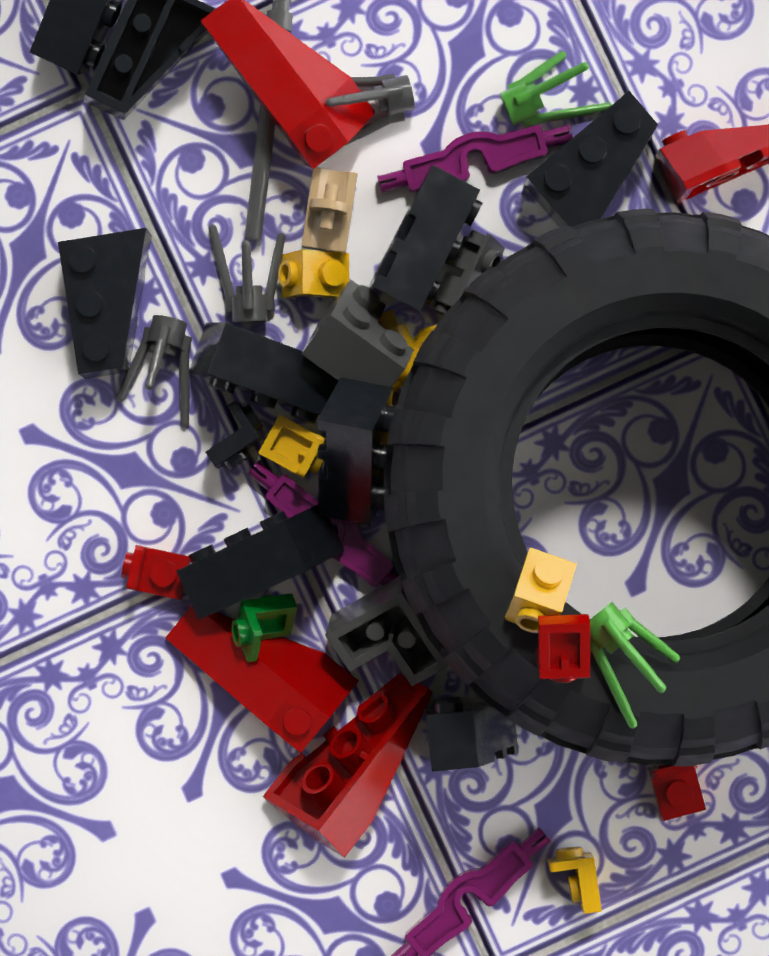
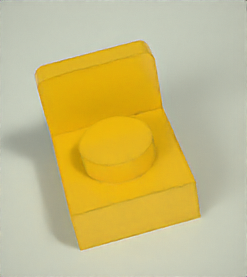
[547,846,602,914]

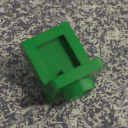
[232,593,298,662]

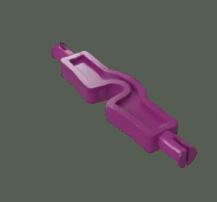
[377,124,573,194]
[247,460,399,587]
[391,827,551,956]

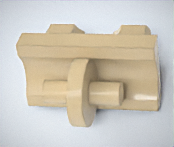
[301,167,358,254]

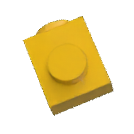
[278,249,349,299]
[258,414,326,480]
[505,547,577,633]

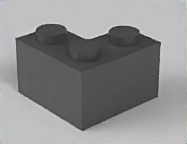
[301,279,414,387]
[325,577,449,686]

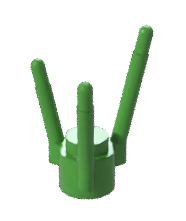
[499,51,612,128]
[590,602,680,729]

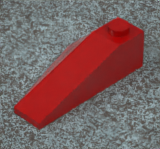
[200,0,376,169]
[655,124,769,205]
[165,605,359,753]
[262,673,433,858]

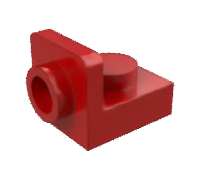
[121,545,191,600]
[537,614,590,683]
[647,764,706,821]

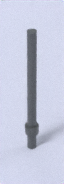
[244,0,293,241]

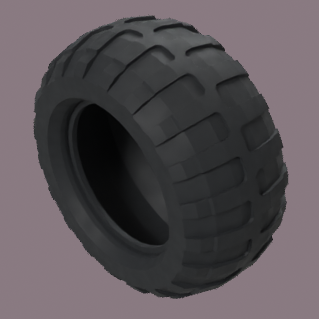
[384,209,769,766]

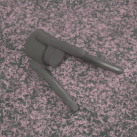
[326,73,415,145]
[208,224,286,323]
[116,315,192,427]

